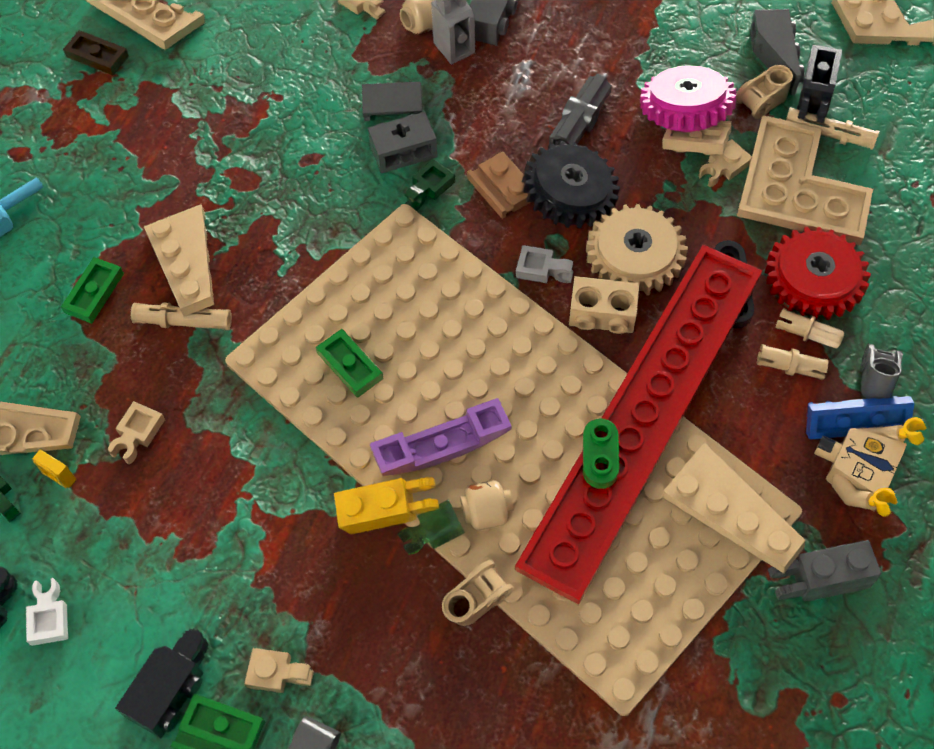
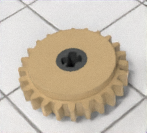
[586,204,688,295]

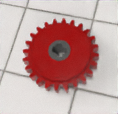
[764,227,871,320]

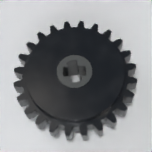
[521,142,620,229]

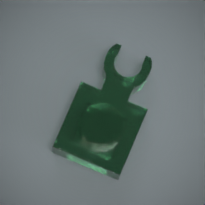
[398,499,465,555]

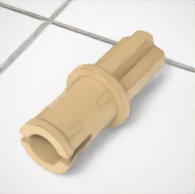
[776,308,844,349]

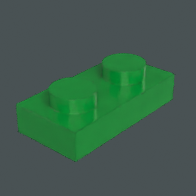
[61,257,124,324]
[316,329,384,398]

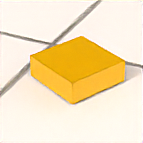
[32,449,77,488]

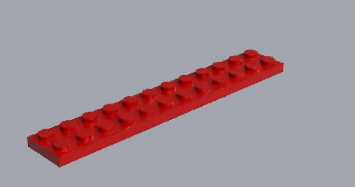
[515,245,762,605]

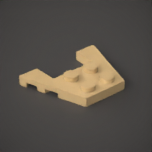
[831,0,934,46]

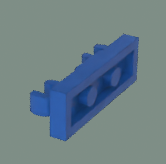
[806,396,915,439]

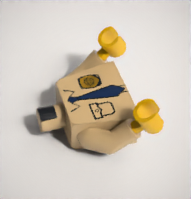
[814,417,927,517]

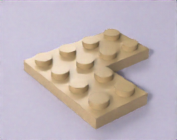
[737,115,873,245]

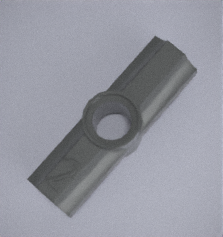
[549,74,612,146]

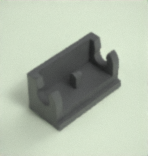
[362,82,423,121]

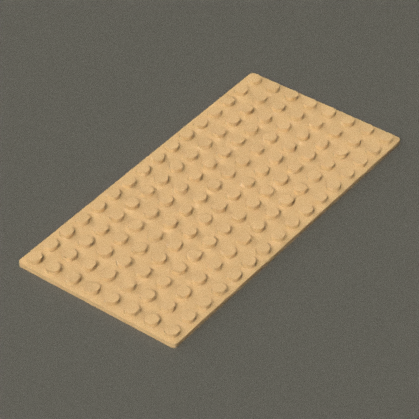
[225,204,802,716]

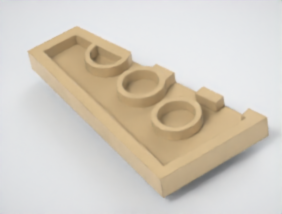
[85,0,205,50]
[144,204,214,317]
[0,402,81,455]
[663,442,805,573]

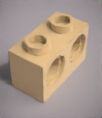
[569,276,639,334]

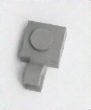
[516,245,573,283]

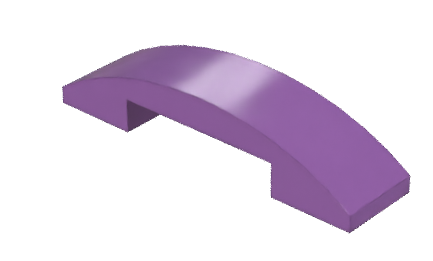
[370,398,512,476]

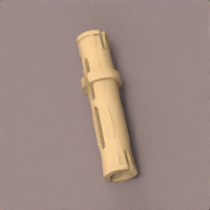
[786,107,879,150]
[131,302,232,330]

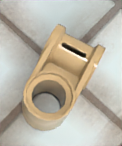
[736,65,793,119]
[442,560,514,626]

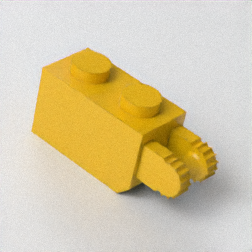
[334,477,439,534]

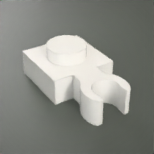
[26,578,68,646]

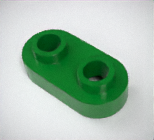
[583,419,619,489]

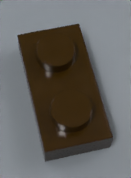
[63,30,129,76]

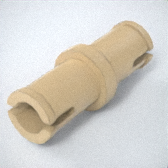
[757,344,829,380]

